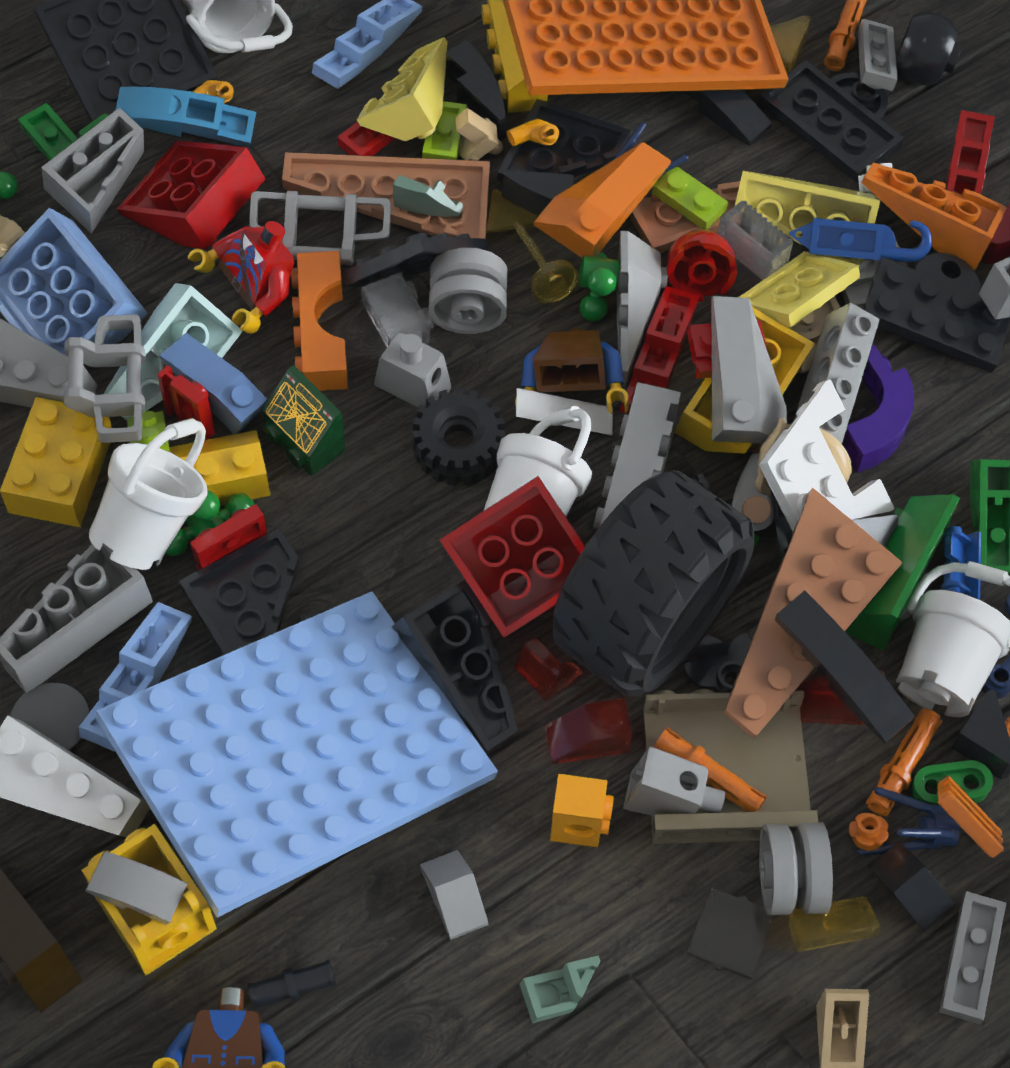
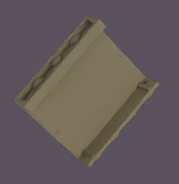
[643,689,818,844]

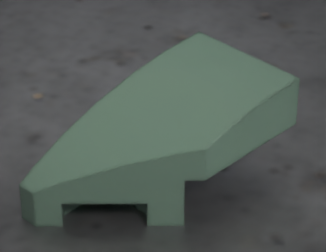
[393,175,464,217]
[519,955,601,1023]

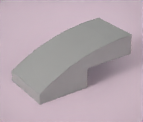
[85,851,188,925]

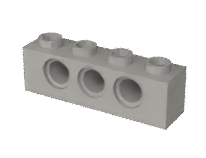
[793,302,880,444]

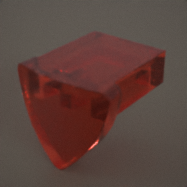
[514,638,582,701]

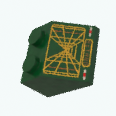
[262,365,345,476]

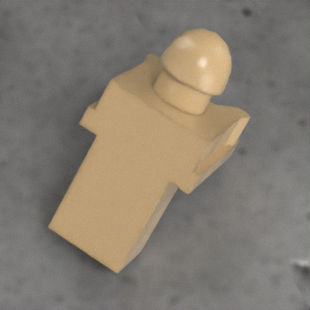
[455,108,503,161]

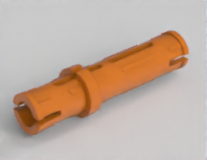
[824,0,867,71]
[866,708,943,816]
[654,727,767,812]

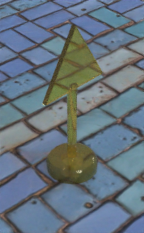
[486,188,579,303]

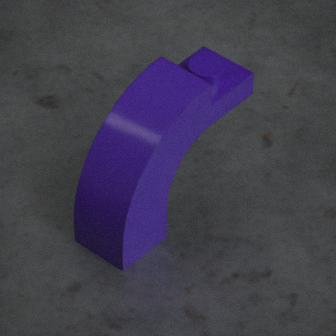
[842,344,914,473]

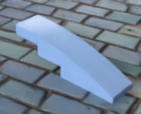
[312,0,422,89]
[79,602,192,751]

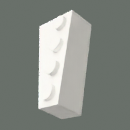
[0,715,150,837]

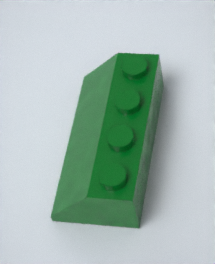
[845,494,960,651]

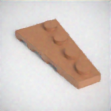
[629,181,757,253]

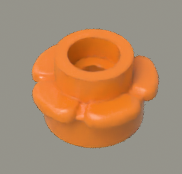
[848,813,889,851]

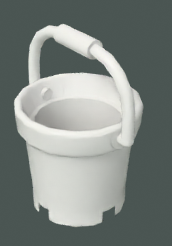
[183,0,293,53]
[483,406,592,516]
[89,418,207,570]
[896,561,1010,717]

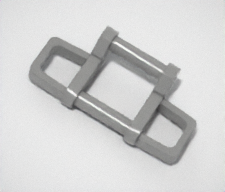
[249,191,391,266]
[64,314,145,443]

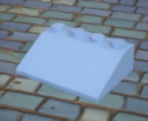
[0,208,148,355]

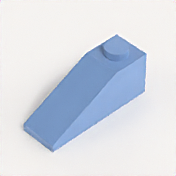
[159,333,268,434]

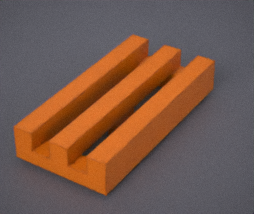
[937,775,1004,858]

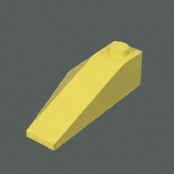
[357,37,448,141]
[735,170,880,266]

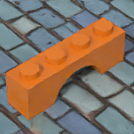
[291,251,348,391]

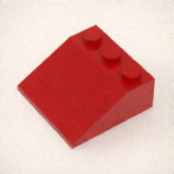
[117,140,266,250]
[440,476,586,638]

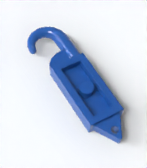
[789,218,932,263]

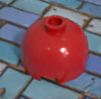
[666,229,738,302]

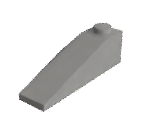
[616,231,667,390]
[711,296,787,444]

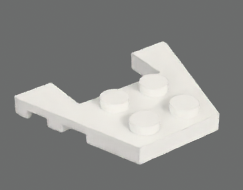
[759,379,895,531]

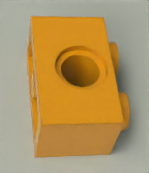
[550,774,614,848]

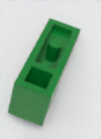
[969,459,1010,573]

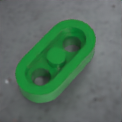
[911,760,993,805]

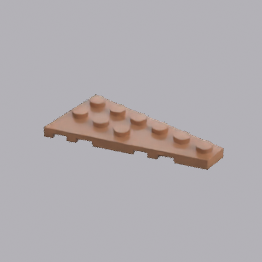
[282,152,490,241]
[723,487,903,739]

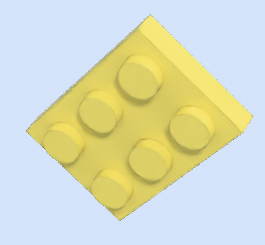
[738,251,860,327]

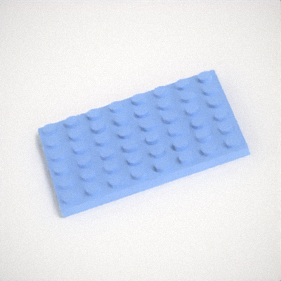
[96,591,498,917]

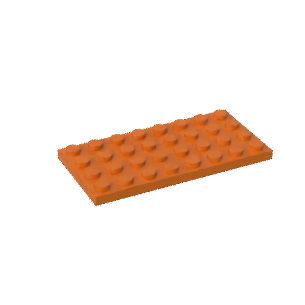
[503,0,789,95]

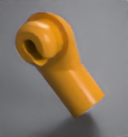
[192,80,234,103]
[507,119,559,146]

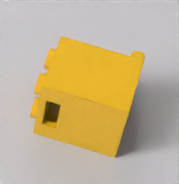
[82,824,217,976]

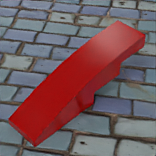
[945,110,995,194]
[620,286,700,414]

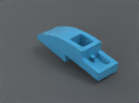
[115,87,256,148]

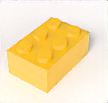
[0,397,112,527]

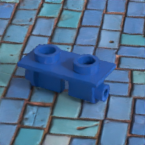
[941,526,981,600]

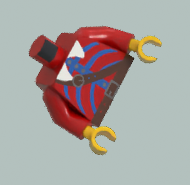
[188,221,294,334]

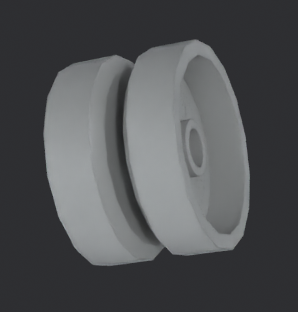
[428,248,507,334]
[759,822,833,915]

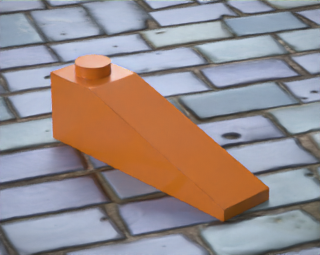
[534,142,671,258]
[861,162,1007,272]

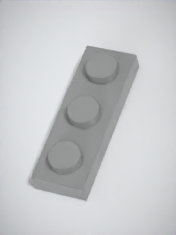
[858,19,897,91]
[939,891,1006,1024]

